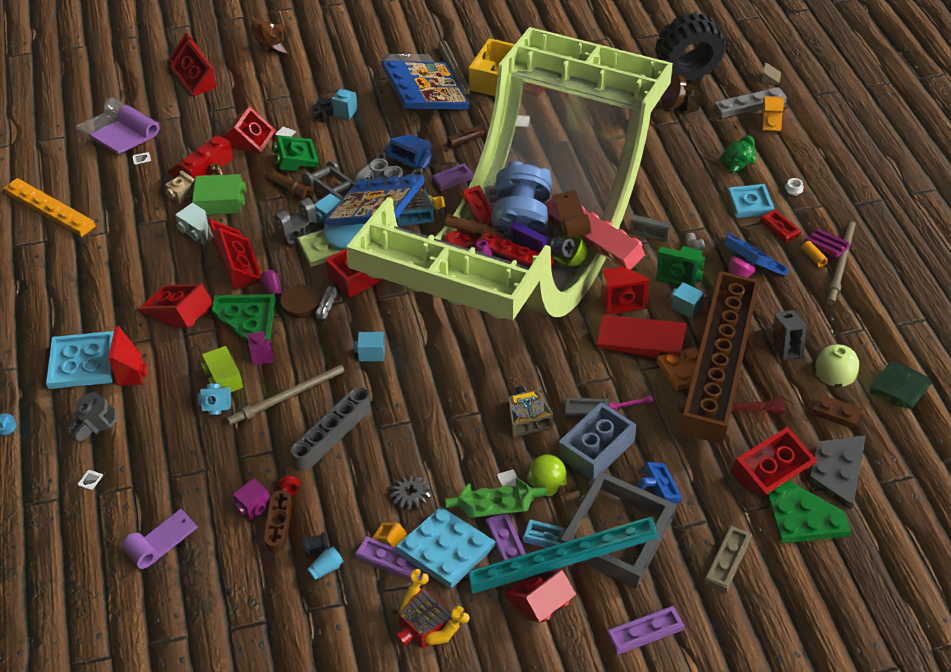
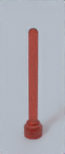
[678,397,785,414]

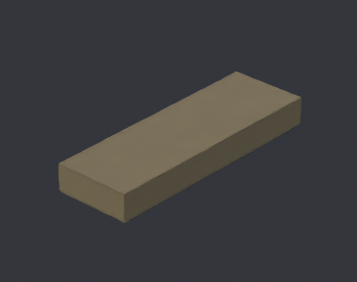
[704,525,752,593]

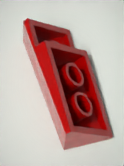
[168,33,216,96]
[207,219,261,290]
[597,315,687,358]

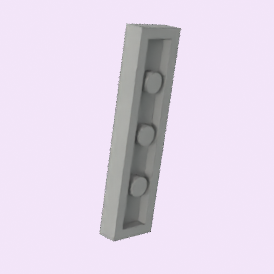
[714,87,787,118]

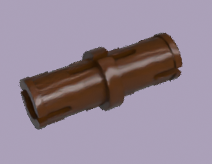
[447,125,484,148]

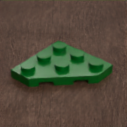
[212,294,276,344]
[766,481,851,544]

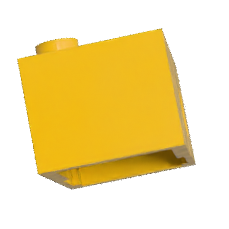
[469,38,515,97]

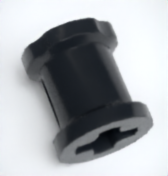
[302,532,329,557]

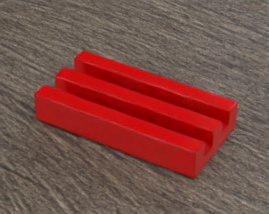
[760,209,801,243]

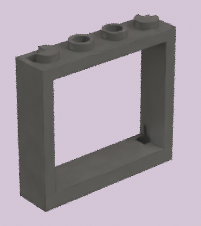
[558,471,677,588]

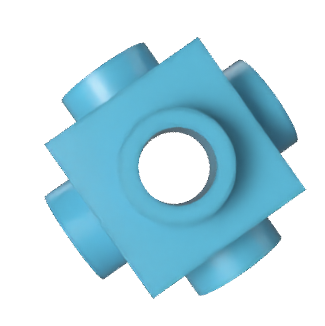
[198,383,231,415]

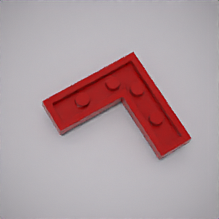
[444,185,505,250]

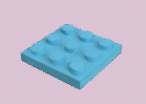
[46,331,114,389]
[396,507,496,589]

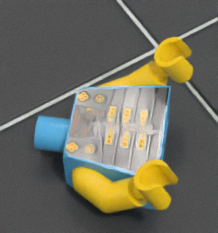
[397,189,445,226]

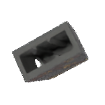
[772,310,807,361]

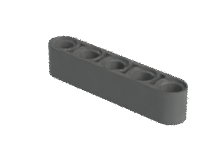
[291,387,371,471]

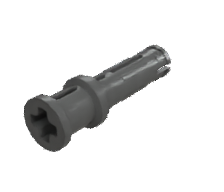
[547,237,576,257]

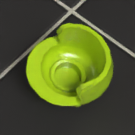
[552,235,588,267]
[527,455,567,497]

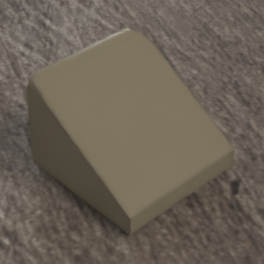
[762,63,781,85]

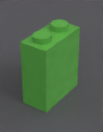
[192,174,246,215]

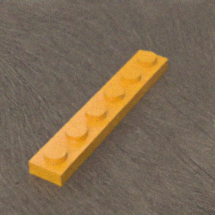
[3,178,95,237]

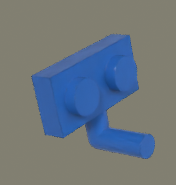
[635,462,683,504]

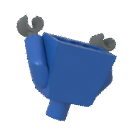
[375,135,432,175]

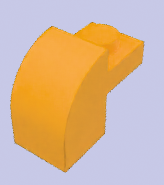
[762,96,783,132]

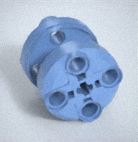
[491,161,552,236]

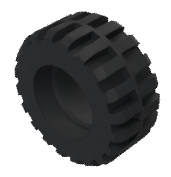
[655,13,726,82]

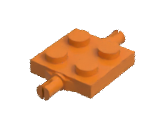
[657,347,699,391]

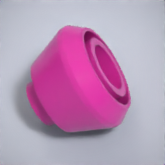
[729,256,755,278]

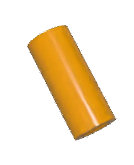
[801,241,828,267]

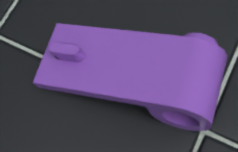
[122,509,198,569]

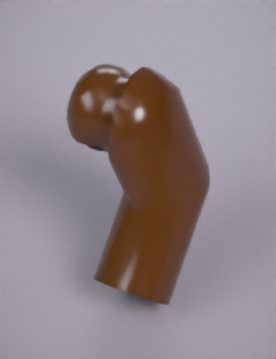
[210,163,224,175]

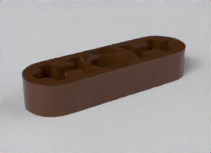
[264,490,292,552]

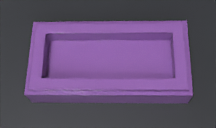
[432,163,473,191]

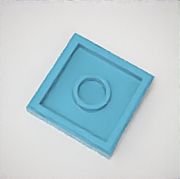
[727,184,775,218]

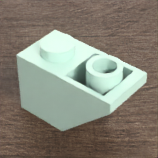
[175,203,208,245]

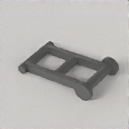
[301,160,355,200]

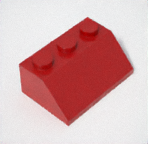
[168,135,233,181]
[730,427,817,496]

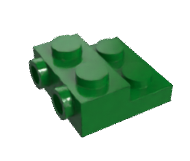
[271,135,319,171]
[656,246,706,288]

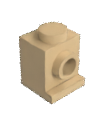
[165,171,195,204]

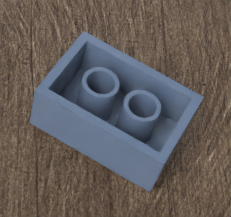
[558,402,636,480]

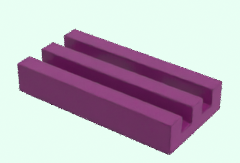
[805,229,850,258]

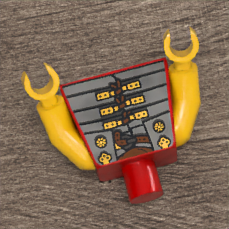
[395,569,469,648]

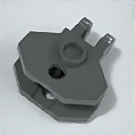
[67,392,118,441]

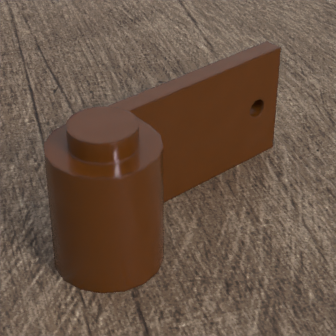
[553,190,591,239]

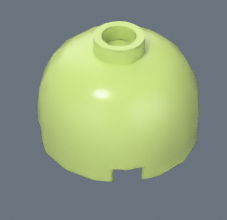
[815,344,859,386]

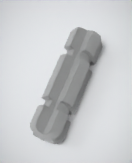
[315,286,337,320]

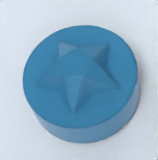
[0,414,16,435]

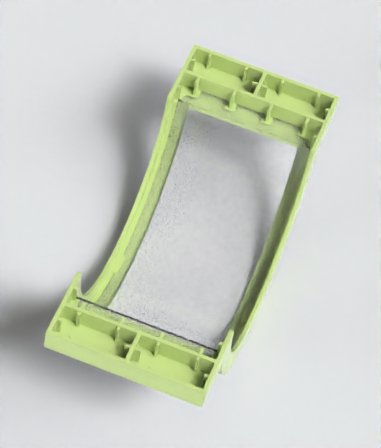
[346,27,673,321]

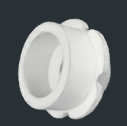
[785,178,804,195]

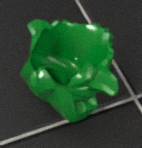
[719,135,756,173]

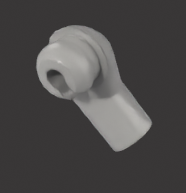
[686,233,705,250]

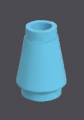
[307,547,344,580]

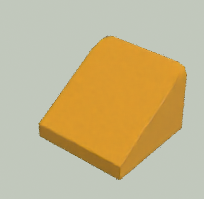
[372,523,407,548]

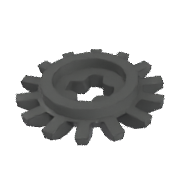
[390,475,431,510]

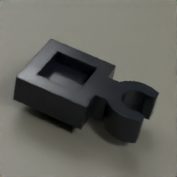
[313,97,333,123]

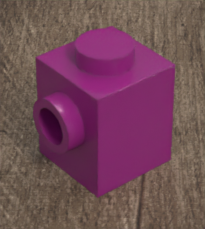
[233,478,270,521]

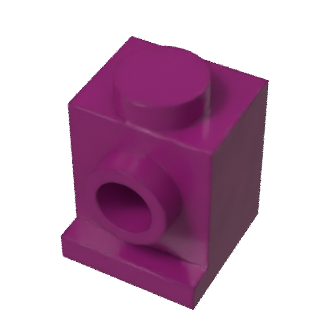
[247,331,274,366]

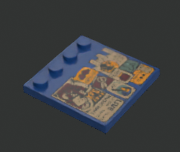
[381,60,470,109]
[325,174,425,227]

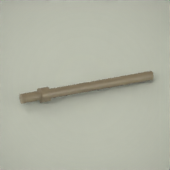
[827,221,856,305]
[226,365,345,425]

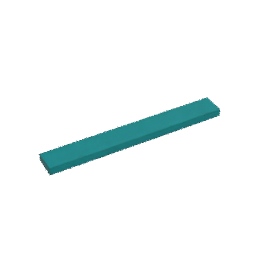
[469,516,658,594]

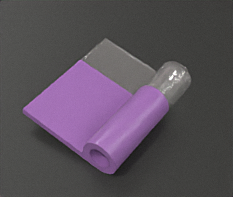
[76,97,160,154]

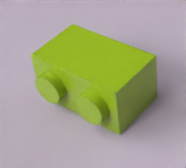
[201,346,243,392]

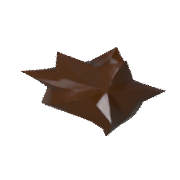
[249,15,288,54]

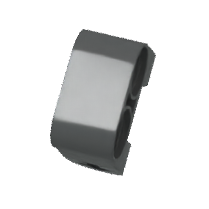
[274,198,318,245]

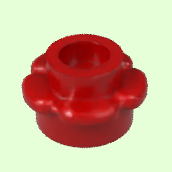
[278,475,301,496]

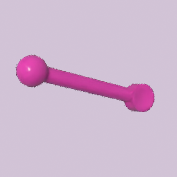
[609,395,653,411]

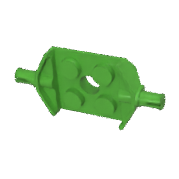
[445,478,547,518]

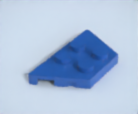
[724,232,789,276]

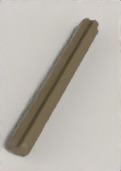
[438,40,470,95]

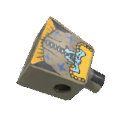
[509,386,553,437]

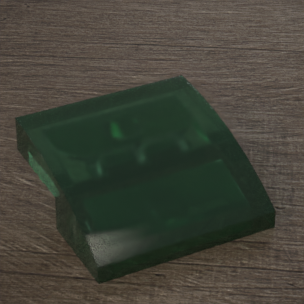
[869,362,932,409]

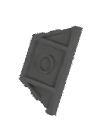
[809,436,866,509]

